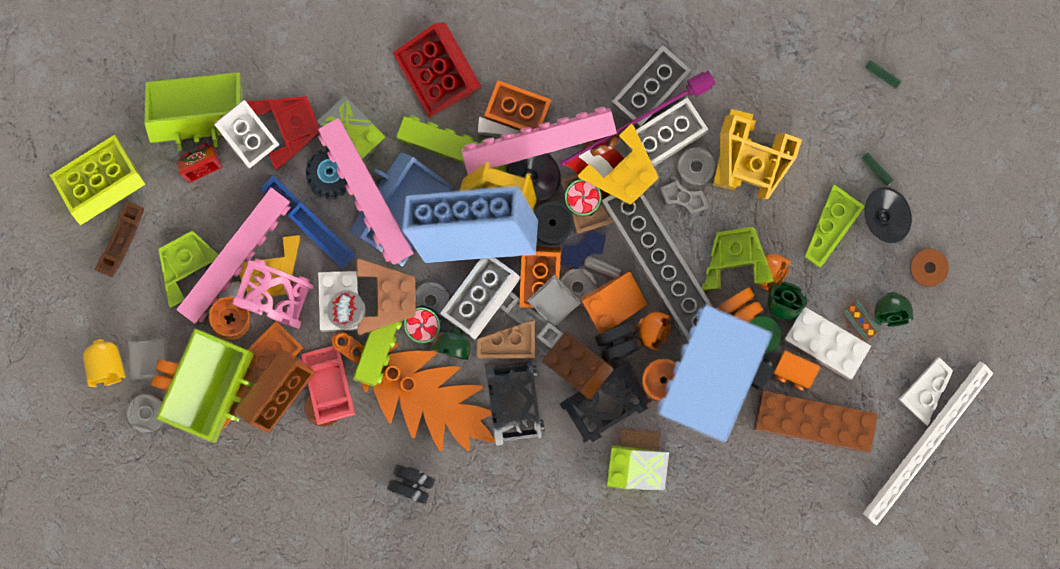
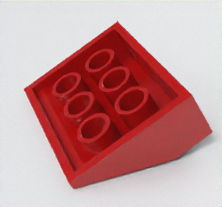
[393,22,482,118]

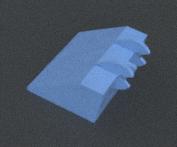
[348,152,455,267]

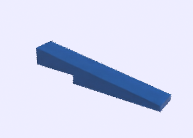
[260,176,355,269]

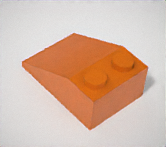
[520,247,561,308]
[579,271,648,334]

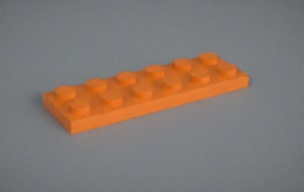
[222,321,304,430]

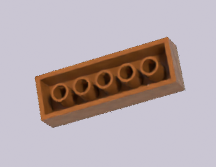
[754,391,878,453]

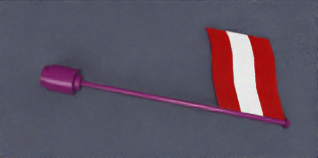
[560,71,715,200]

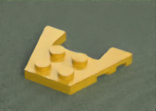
[577,124,659,205]
[226,235,301,298]

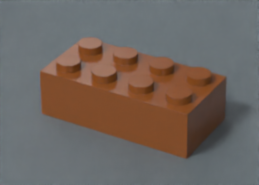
[235,349,315,433]

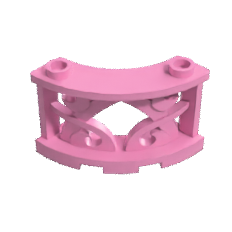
[233,259,314,329]

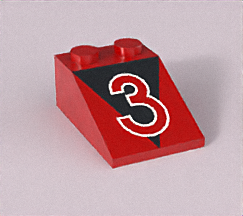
[177,144,223,183]

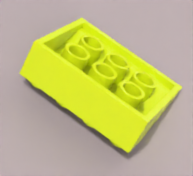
[50,135,145,225]

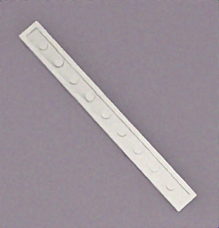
[863,361,993,525]

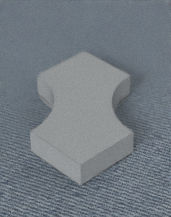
[659,180,709,216]

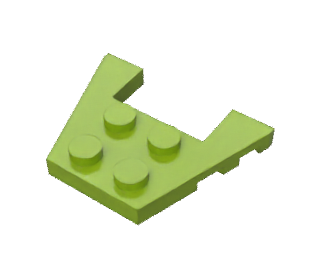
[702,227,774,292]
[158,231,219,308]

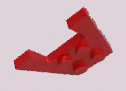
[247,96,320,170]

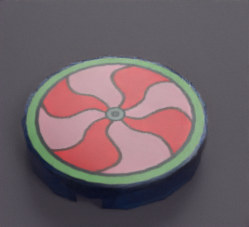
[564,179,602,217]
[403,305,442,344]

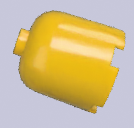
[83,339,126,387]

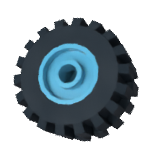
[306,148,348,199]

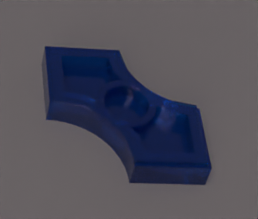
[561,231,606,269]

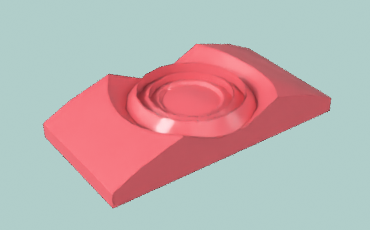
[301,346,355,424]

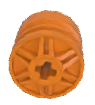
[209,296,251,341]

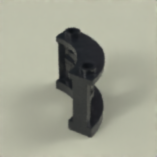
[485,359,545,445]
[560,361,652,443]

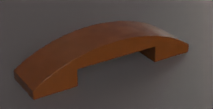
[94,201,144,278]

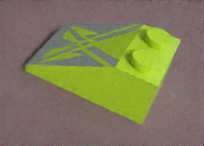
[317,96,385,159]
[607,445,669,490]

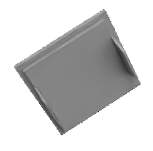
[527,275,581,327]
[128,339,168,380]

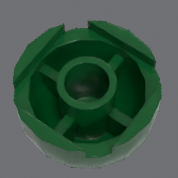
[767,282,807,320]
[874,292,914,327]
[431,328,471,360]

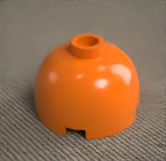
[758,254,791,292]
[637,312,673,352]

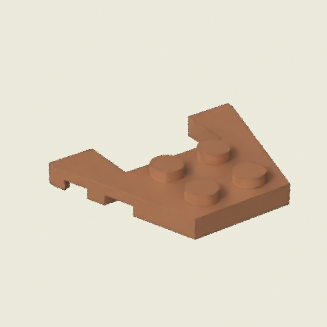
[356,259,416,335]

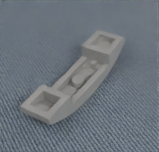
[499,292,563,349]

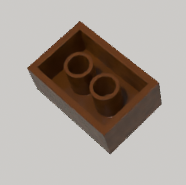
[542,331,614,400]

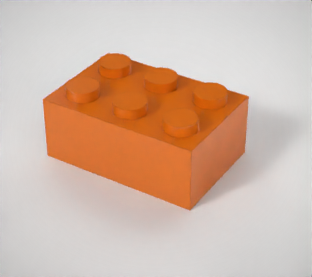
[484,80,551,131]

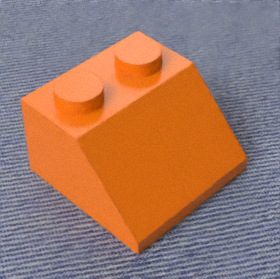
[773,351,821,391]

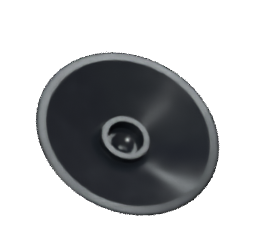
[508,153,561,200]
[864,187,912,243]

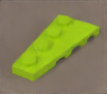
[804,184,865,268]

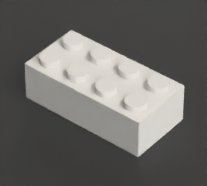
[622,97,708,167]
[440,258,521,340]
[783,307,871,380]

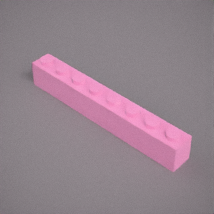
[461,107,617,175]
[318,118,414,265]
[177,188,291,324]

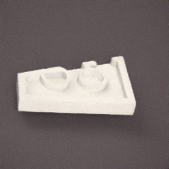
[899,357,953,426]

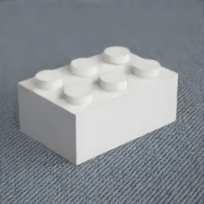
[318,271,359,332]

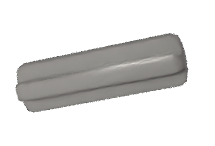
[584,256,621,278]

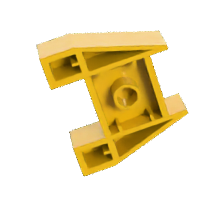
[720,115,802,199]
[459,162,537,212]

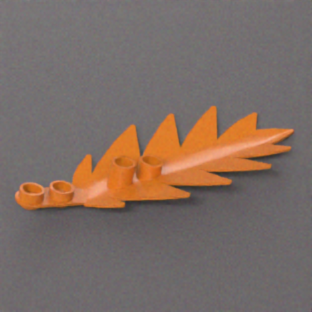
[332,332,495,452]

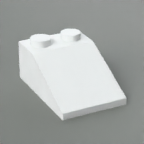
[214,100,279,169]

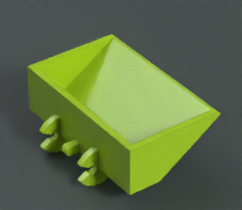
[144,72,243,151]
[156,329,254,443]

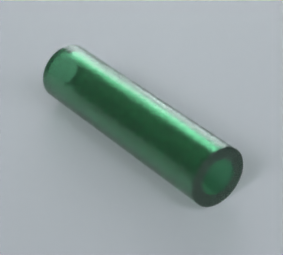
[865,60,901,89]
[861,152,893,186]

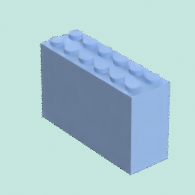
[403,186,538,263]
[658,305,772,442]

